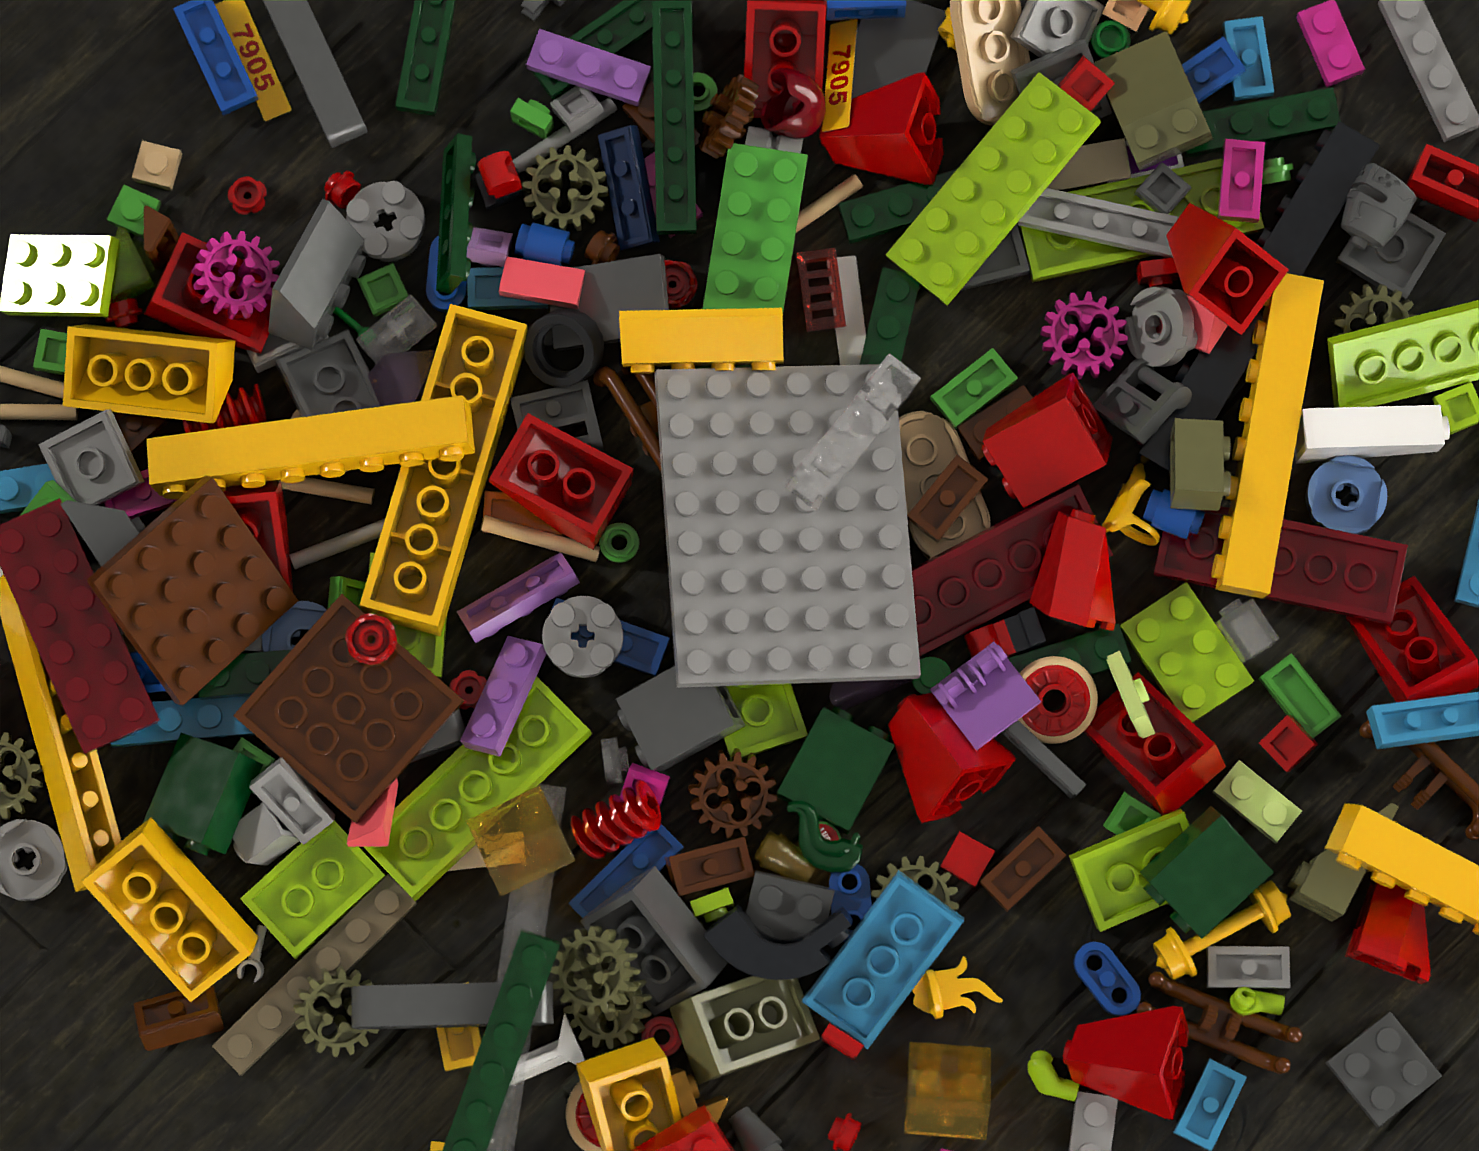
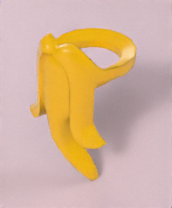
[1102,463,1160,546]
[912,956,1003,1019]

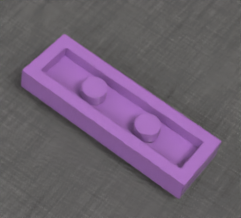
[526,29,651,107]
[457,552,580,643]
[460,636,546,757]

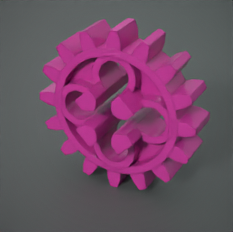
[192,231,280,319]
[1041,291,1128,379]

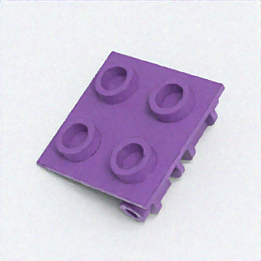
[930,641,1041,751]

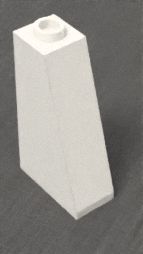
[1295,405,1450,464]

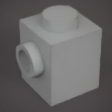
[233,803,299,866]

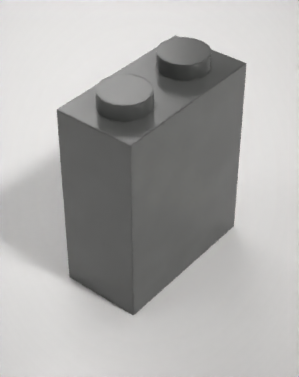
[616,666,746,771]

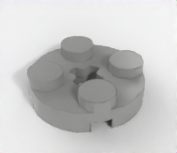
[346,181,426,262]
[1125,287,1198,367]
[542,596,624,678]
[0,819,68,901]

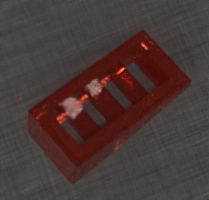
[796,247,846,332]

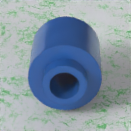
[514,222,575,266]
[1143,489,1206,540]

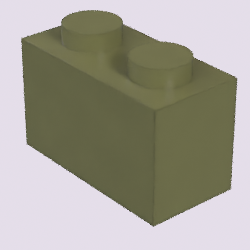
[1170,418,1231,511]

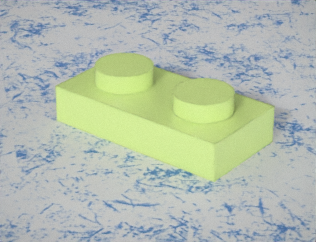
[1212,760,1302,843]

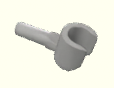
[237,925,267,983]

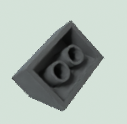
[268,199,366,350]
[60,500,146,566]
[580,866,728,1016]

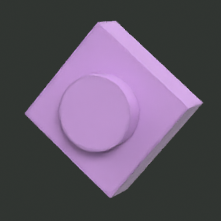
[466,227,513,267]

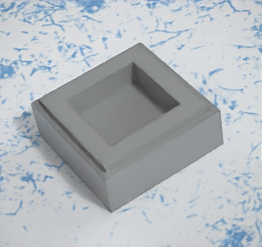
[550,86,604,133]

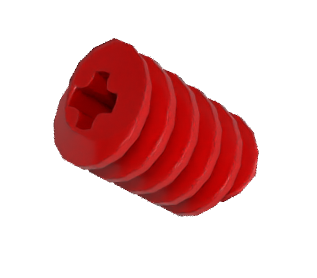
[182,384,267,433]
[571,780,662,859]

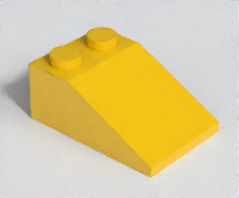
[576,1037,682,1151]

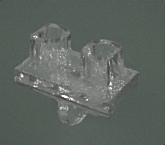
[356,294,437,371]

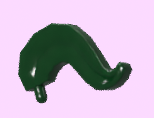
[787,800,863,873]

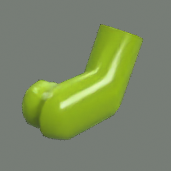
[1230,987,1285,1016]
[1028,1050,1079,1102]

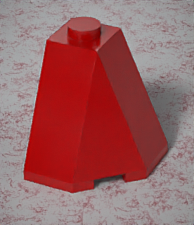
[819,72,944,185]
[1029,508,1116,631]
[888,693,1016,823]
[1345,880,1431,984]
[1063,1006,1189,1120]

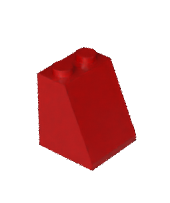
[1166,203,1289,335]
[982,372,1113,508]

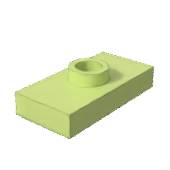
[1106,651,1156,739]

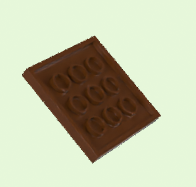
[86,476,299,706]
[233,594,464,823]

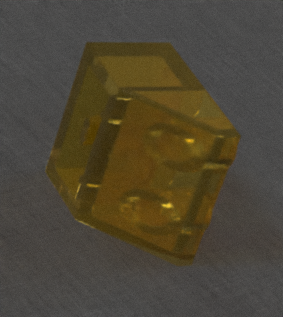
[466,785,575,896]
[904,1042,991,1140]

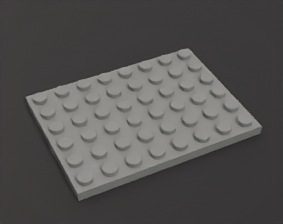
[654,364,921,688]

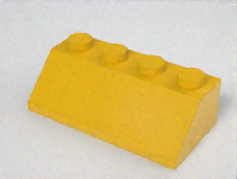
[619,308,784,374]
[63,324,235,423]
[81,817,259,1002]

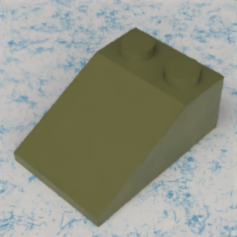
[1094,31,1213,171]
[1287,803,1399,922]
[669,976,820,1085]

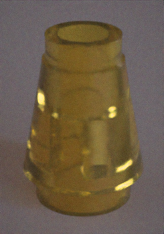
[754,831,815,882]

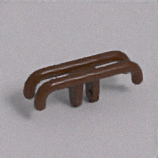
[593,363,661,472]
[1359,720,1479,840]
[1137,971,1303,1074]

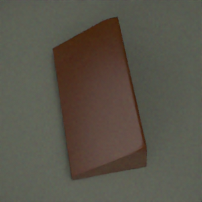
[144,205,179,271]
[133,984,224,1051]

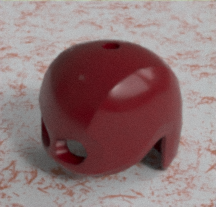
[761,68,826,138]

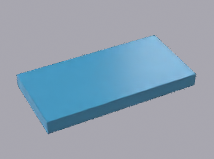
[802,870,964,1049]

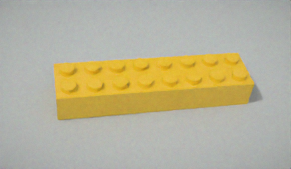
[360,304,528,636]

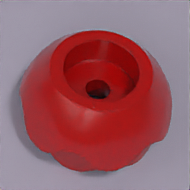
[665,260,697,309]
[345,613,397,665]

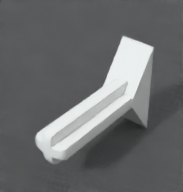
[509,1013,585,1087]

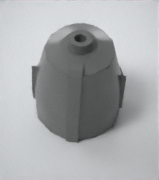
[1341,163,1417,250]

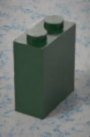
[777,706,895,835]
[143,733,263,856]
[1140,806,1274,939]

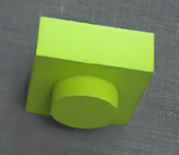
[1432,382,1479,435]
[690,888,734,923]

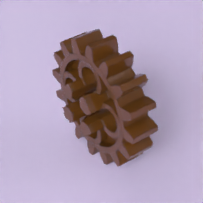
[698,74,759,159]
[688,748,777,838]

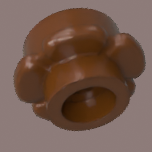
[585,230,620,265]

